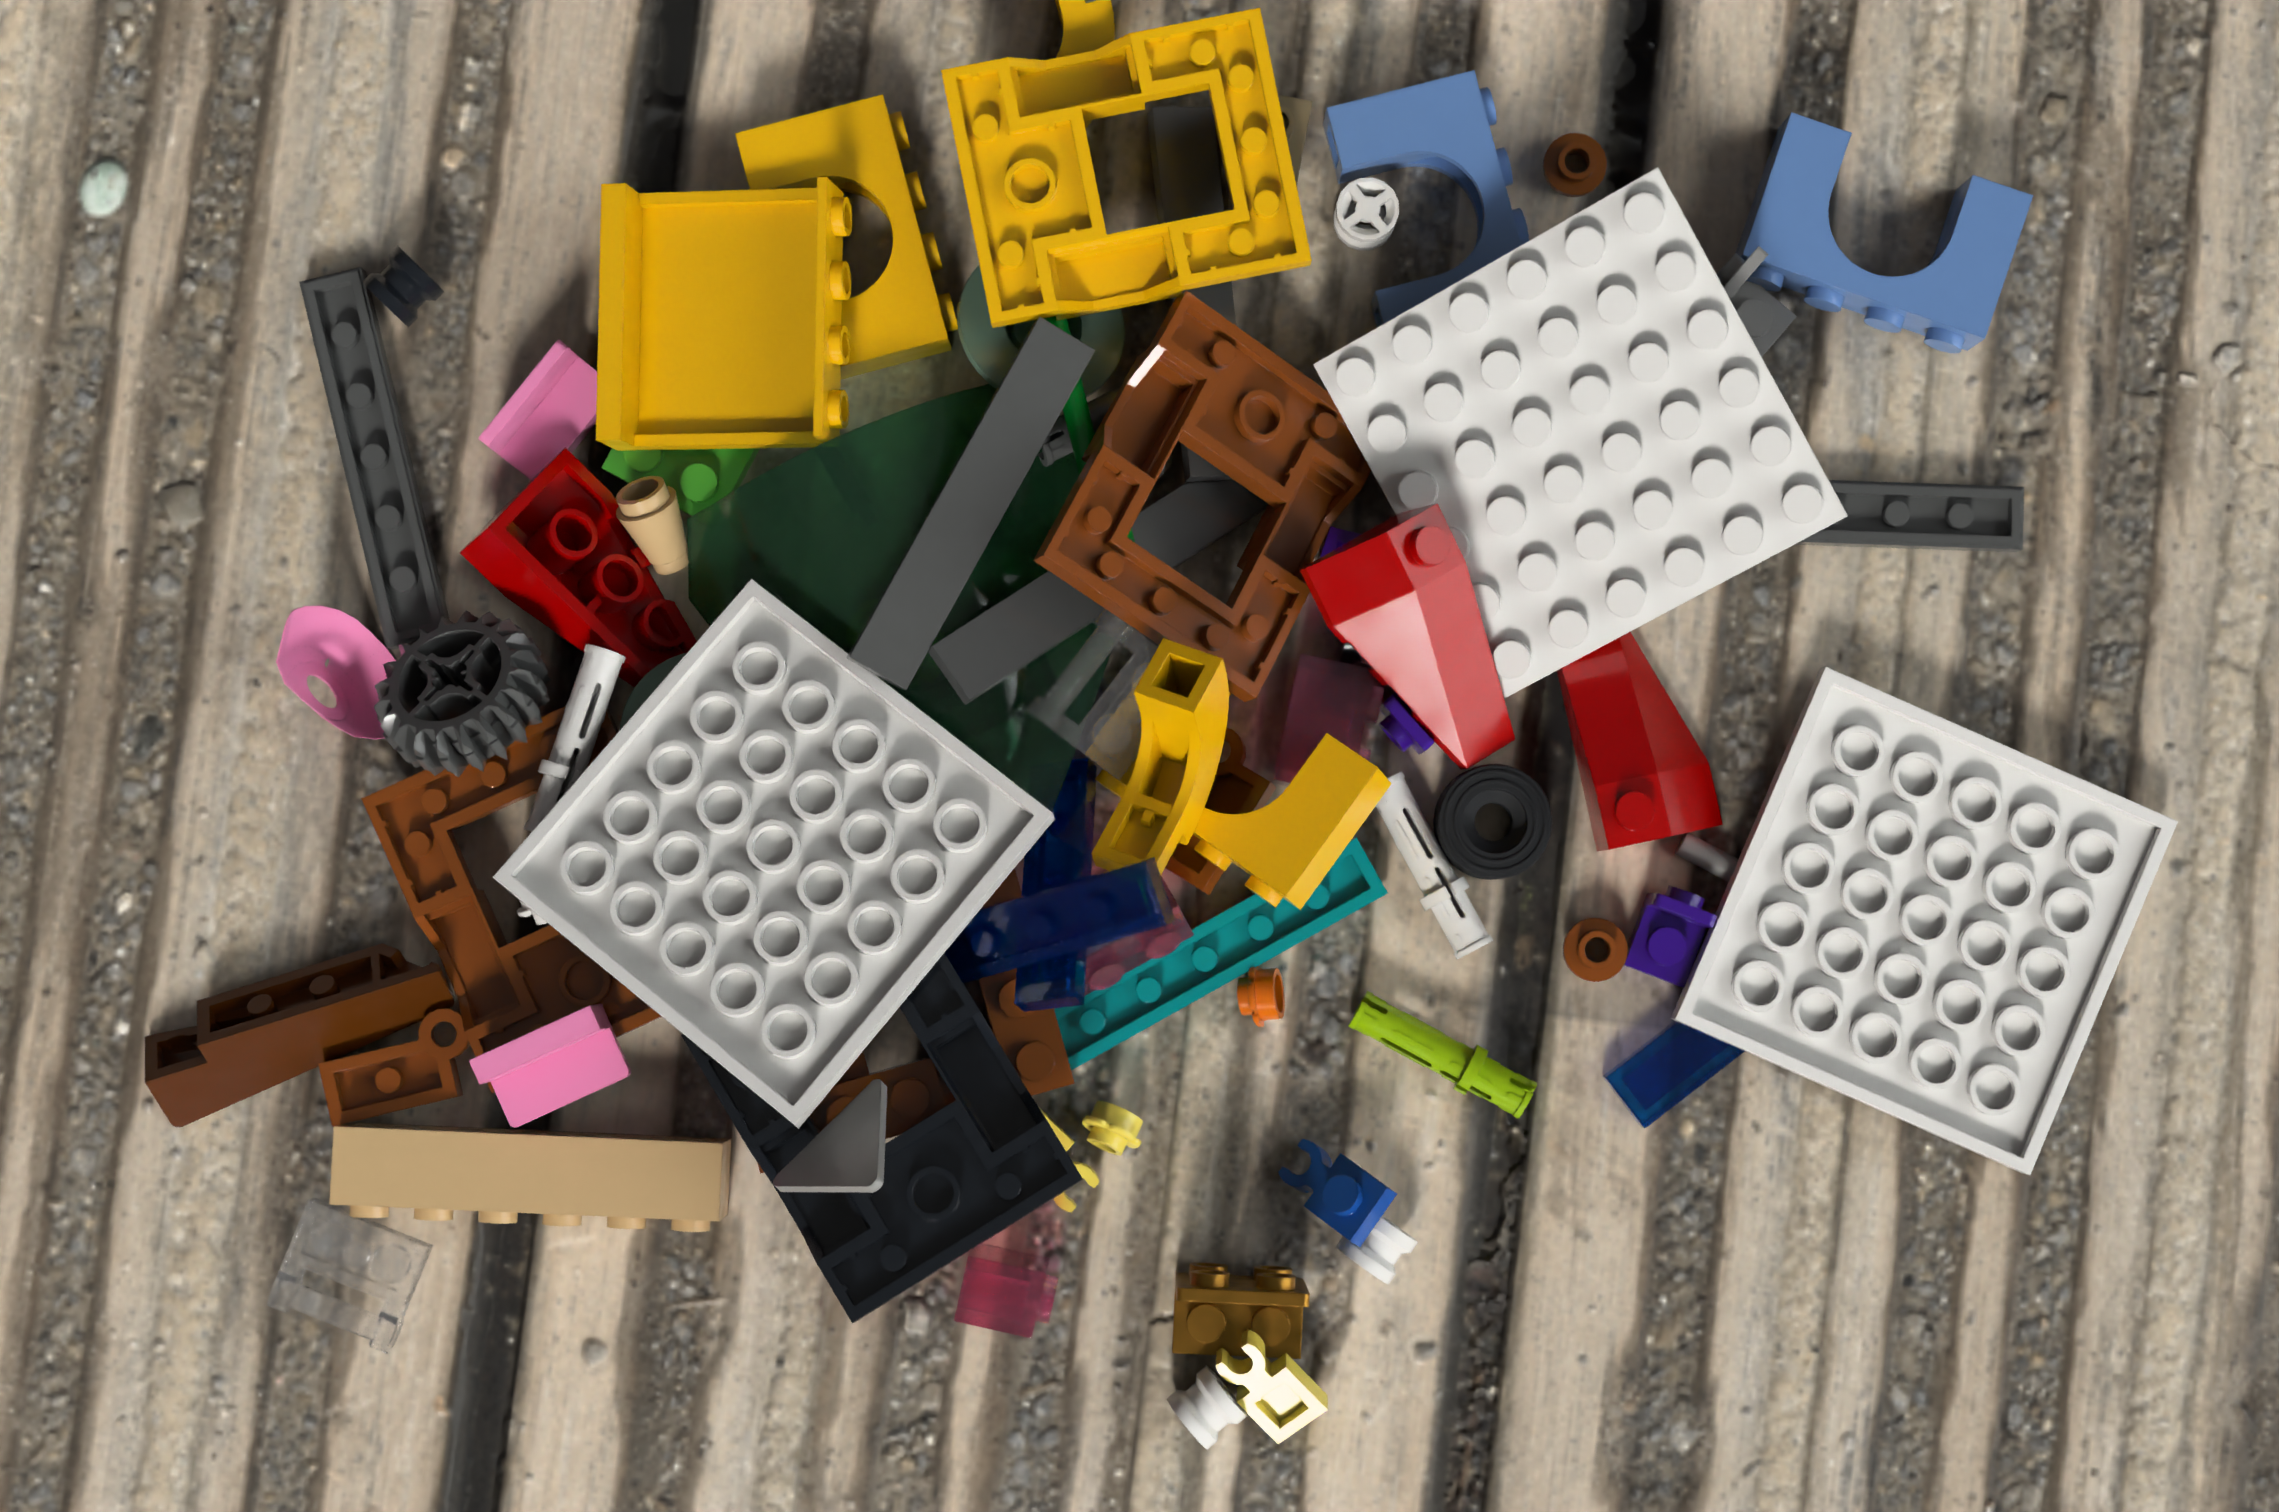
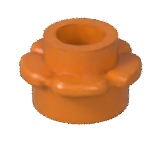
[1237,966,1285,1027]

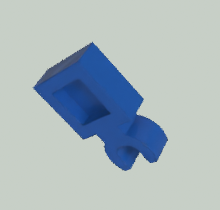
[1278,1139,1397,1247]

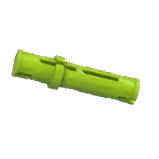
[1348,991,1537,1119]

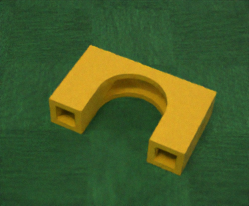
[735,94,958,380]
[1085,678,1391,910]

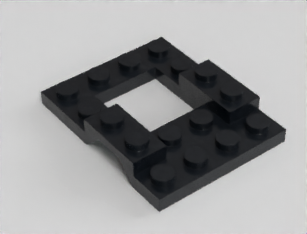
[681,953,1083,1323]

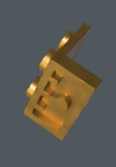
[1172,1262,1310,1359]

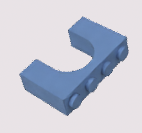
[1323,70,1529,327]
[1736,112,2033,353]

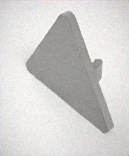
[773,1079,887,1193]

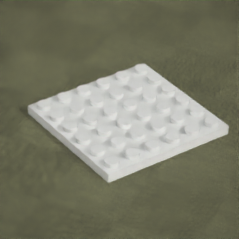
[1313,167,1848,698]
[493,579,1055,1129]
[1670,667,2178,1175]

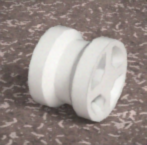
[1333,177,1399,251]
[1336,1216,1418,1285]
[1167,1365,1247,1450]

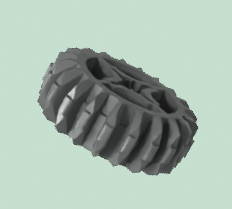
[374,610,551,777]

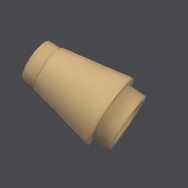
[616,476,691,575]

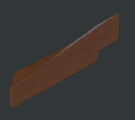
[145,943,455,1127]

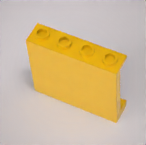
[596,177,852,451]

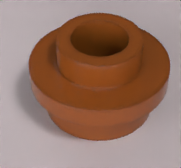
[1543,133,1607,197]
[1563,918,1628,982]

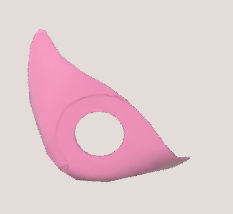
[276,605,396,740]

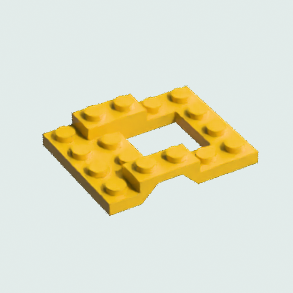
[941,8,1312,328]

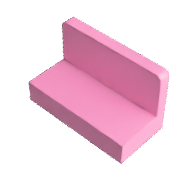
[479,340,597,480]
[469,1004,631,1128]

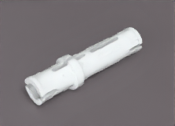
[524,644,626,832]
[1376,771,1493,959]

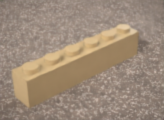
[329,1122,732,1232]

